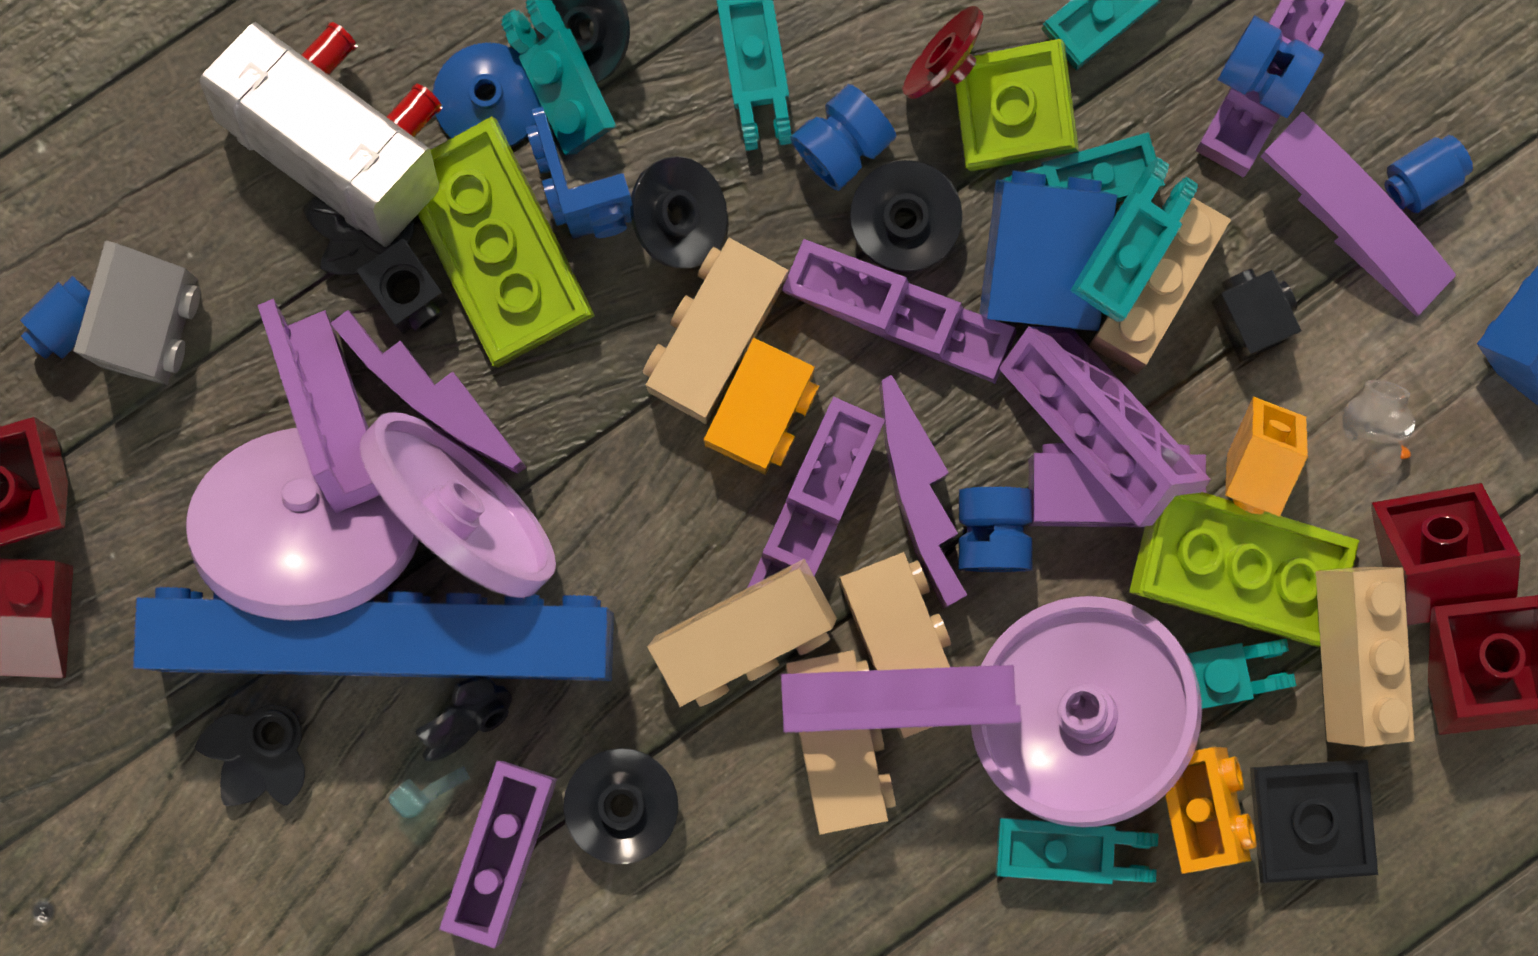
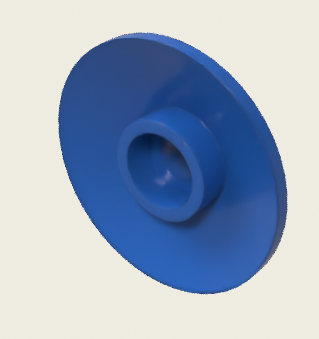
[433,43,541,147]

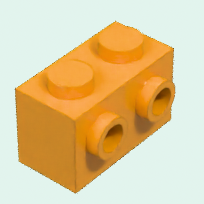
[1165,747,1256,874]

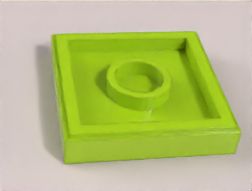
[955,38,1079,171]

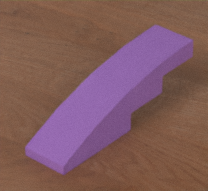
[1195,0,1346,178]
[1260,111,1456,317]
[782,239,1017,384]
[330,310,526,474]
[879,375,967,609]
[747,396,885,588]

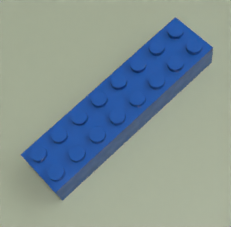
[133,587,614,681]

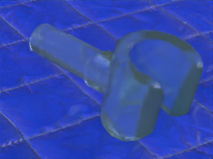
[388,766,470,818]

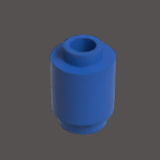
[1384,135,1473,213]
[20,275,91,359]

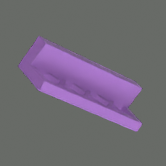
[258,299,381,514]
[999,326,1211,527]
[781,665,1021,733]

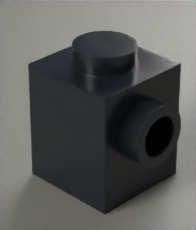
[1212,269,1302,362]

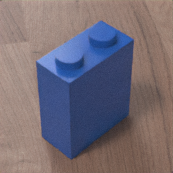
[979,171,1117,331]

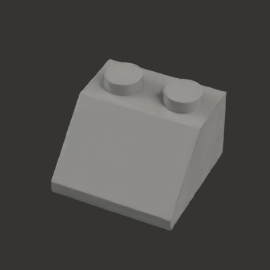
[73,240,201,385]

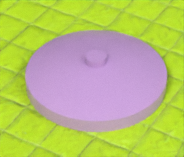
[360,412,556,597]
[186,428,419,620]
[971,596,1202,827]

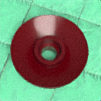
[903,6,984,99]

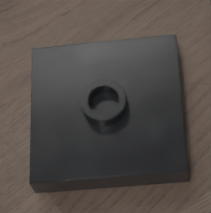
[1250,759,1378,883]

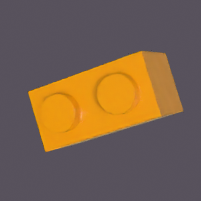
[704,337,820,475]
[1225,396,1308,517]

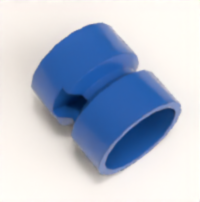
[1217,15,1324,118]
[790,84,897,191]
[958,487,1032,572]

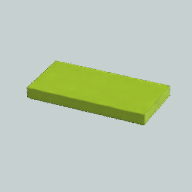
[418,116,595,368]
[1129,492,1359,648]

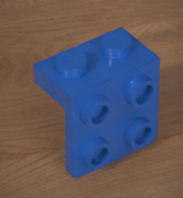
[526,106,633,239]

